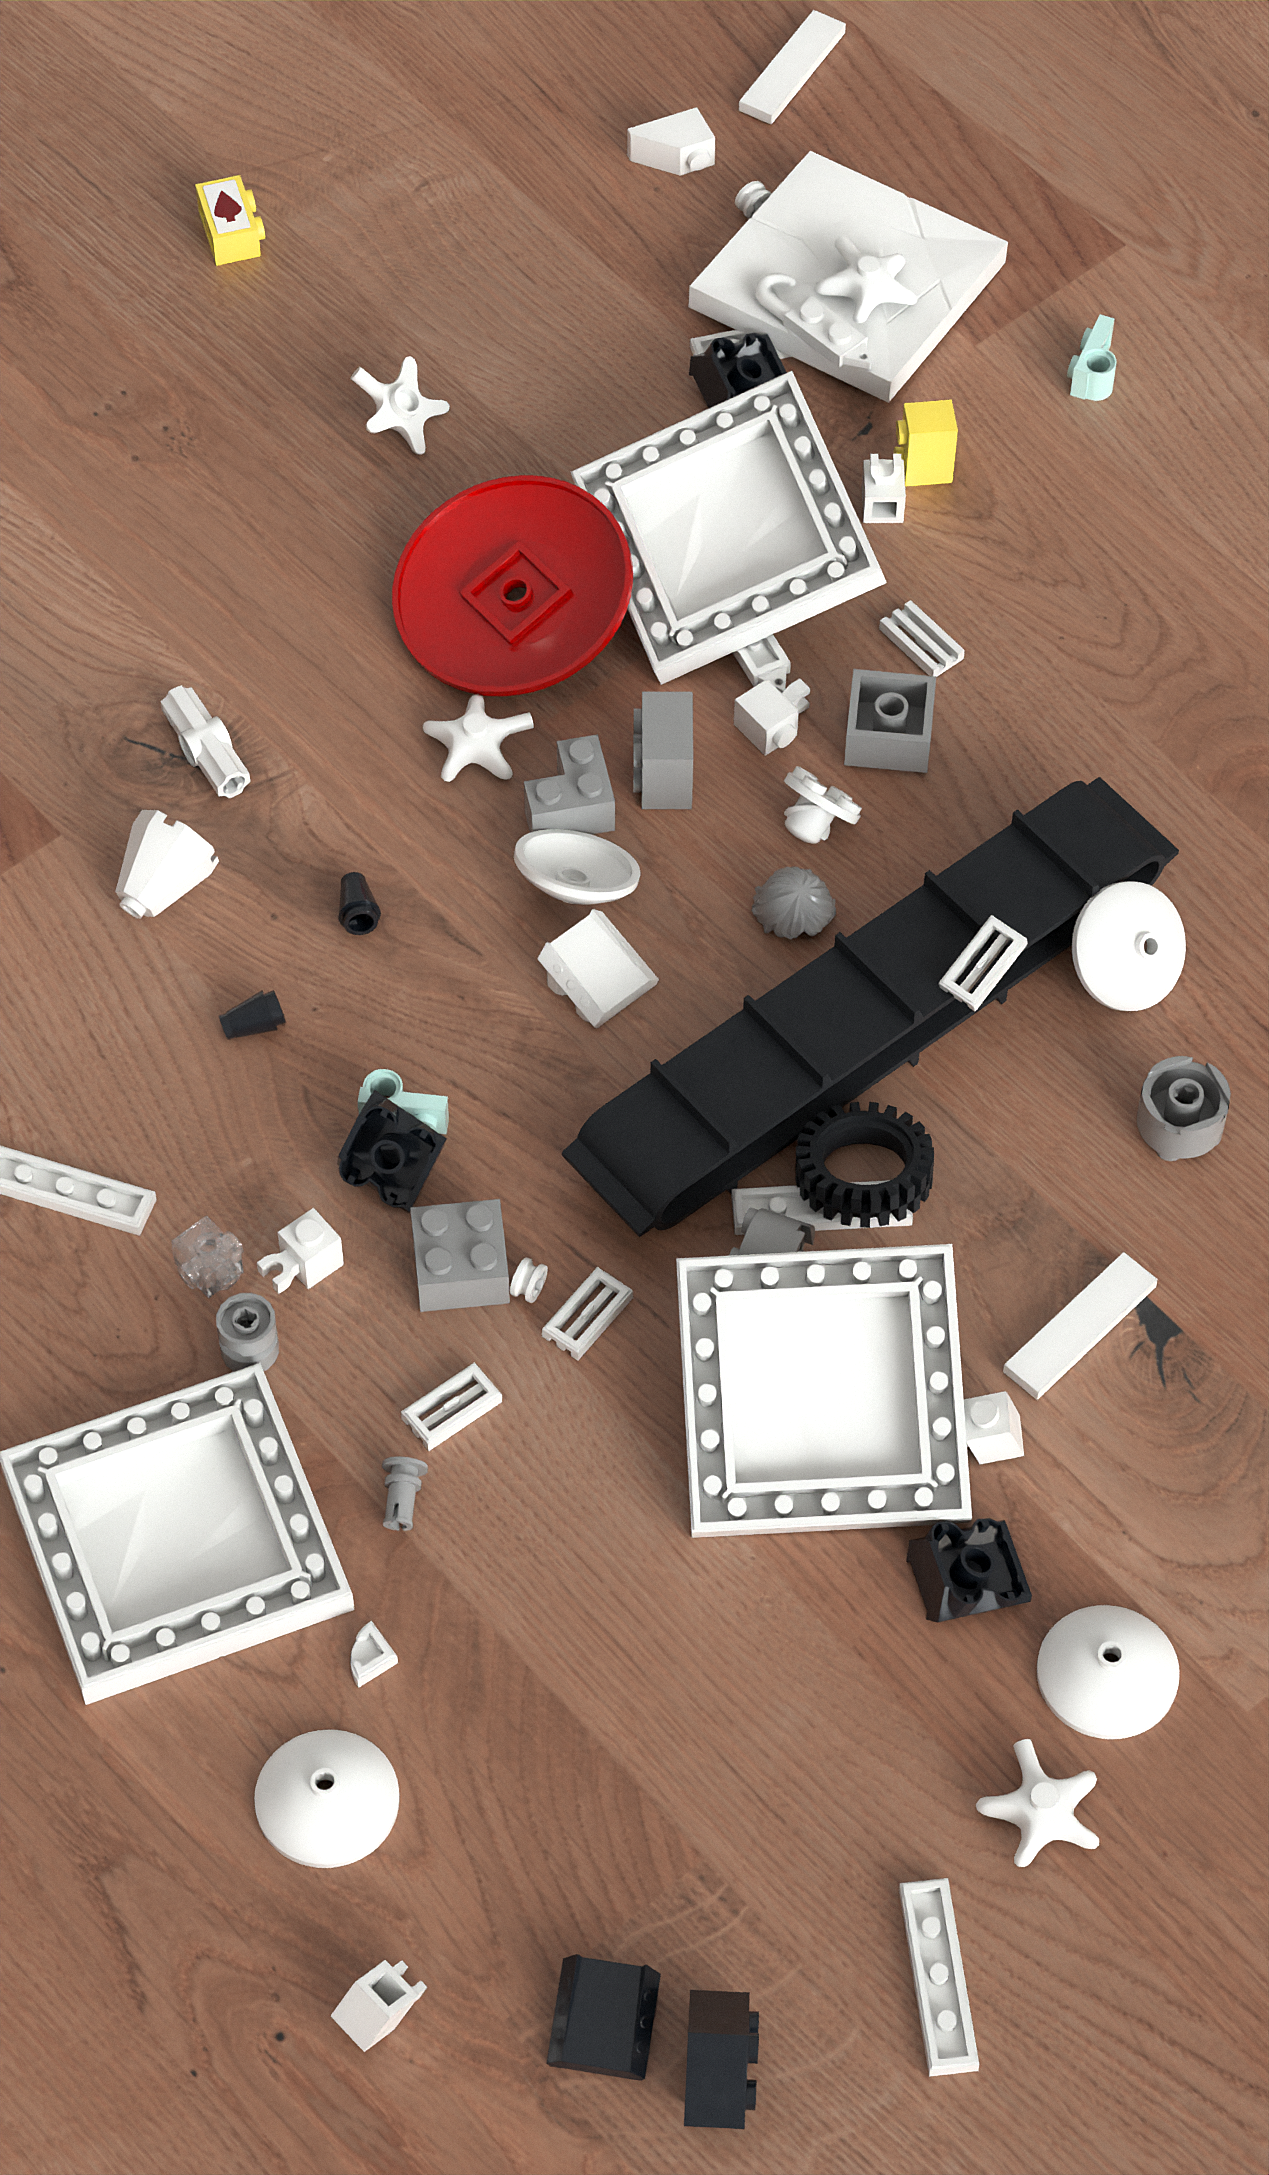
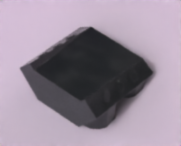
[689,333,787,408]
[337,1090,447,1213]
[906,1518,1032,1623]
[546,1954,661,2081]

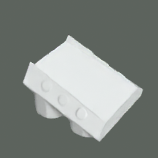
[537,909,659,1028]

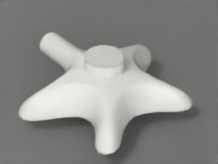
[814,235,917,323]
[350,356,450,455]
[423,694,534,781]
[976,1739,1099,1867]

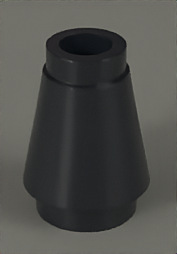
[338,872,381,935]
[219,990,286,1040]

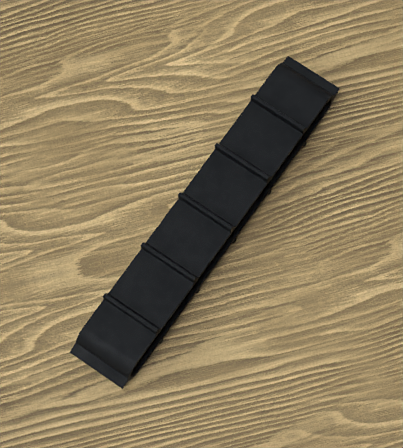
[562,776,1179,1238]

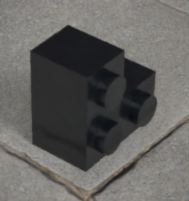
[684,1990,759,2129]

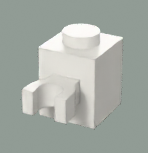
[862,454,906,523]
[734,678,810,756]
[257,1208,344,1294]
[964,1391,1024,1464]
[331,1960,427,2052]

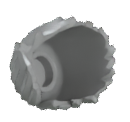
[751,866,836,939]

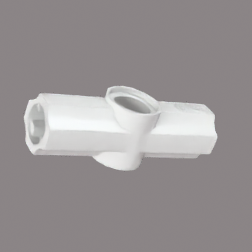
[160,685,250,798]

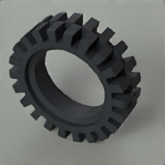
[795,1102,934,1228]

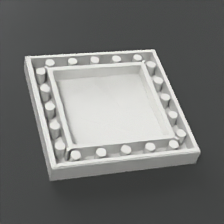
[688,151,1008,403]
[570,371,887,685]
[676,1244,972,1538]
[0,1363,354,1705]

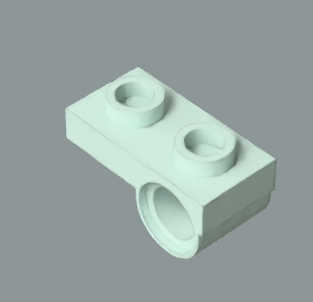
[1067,314,1117,401]
[358,1069,449,1134]

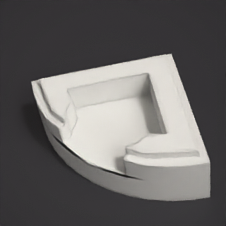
[350,1621,398,1688]

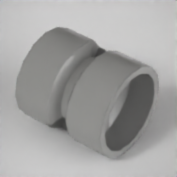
[216,1293,279,1372]

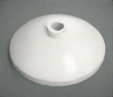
[514,829,640,905]
[1072,882,1186,1011]
[1037,1605,1179,1739]
[254,1730,399,1868]

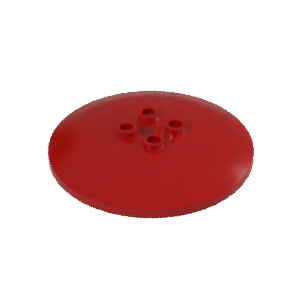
[392,475,633,697]

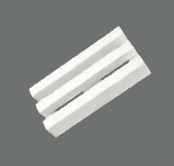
[879,600,965,677]
[939,915,1028,1011]
[542,1267,633,1361]
[401,1362,502,1451]

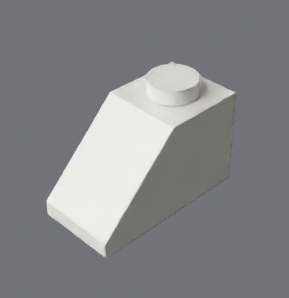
[627,107,715,176]

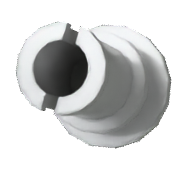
[382,1456,428,1531]

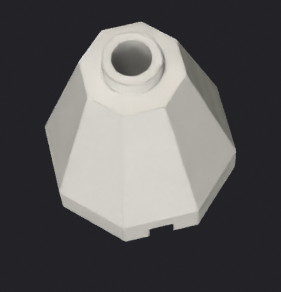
[115,810,219,919]

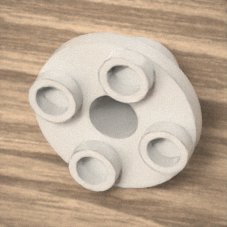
[784,766,862,844]

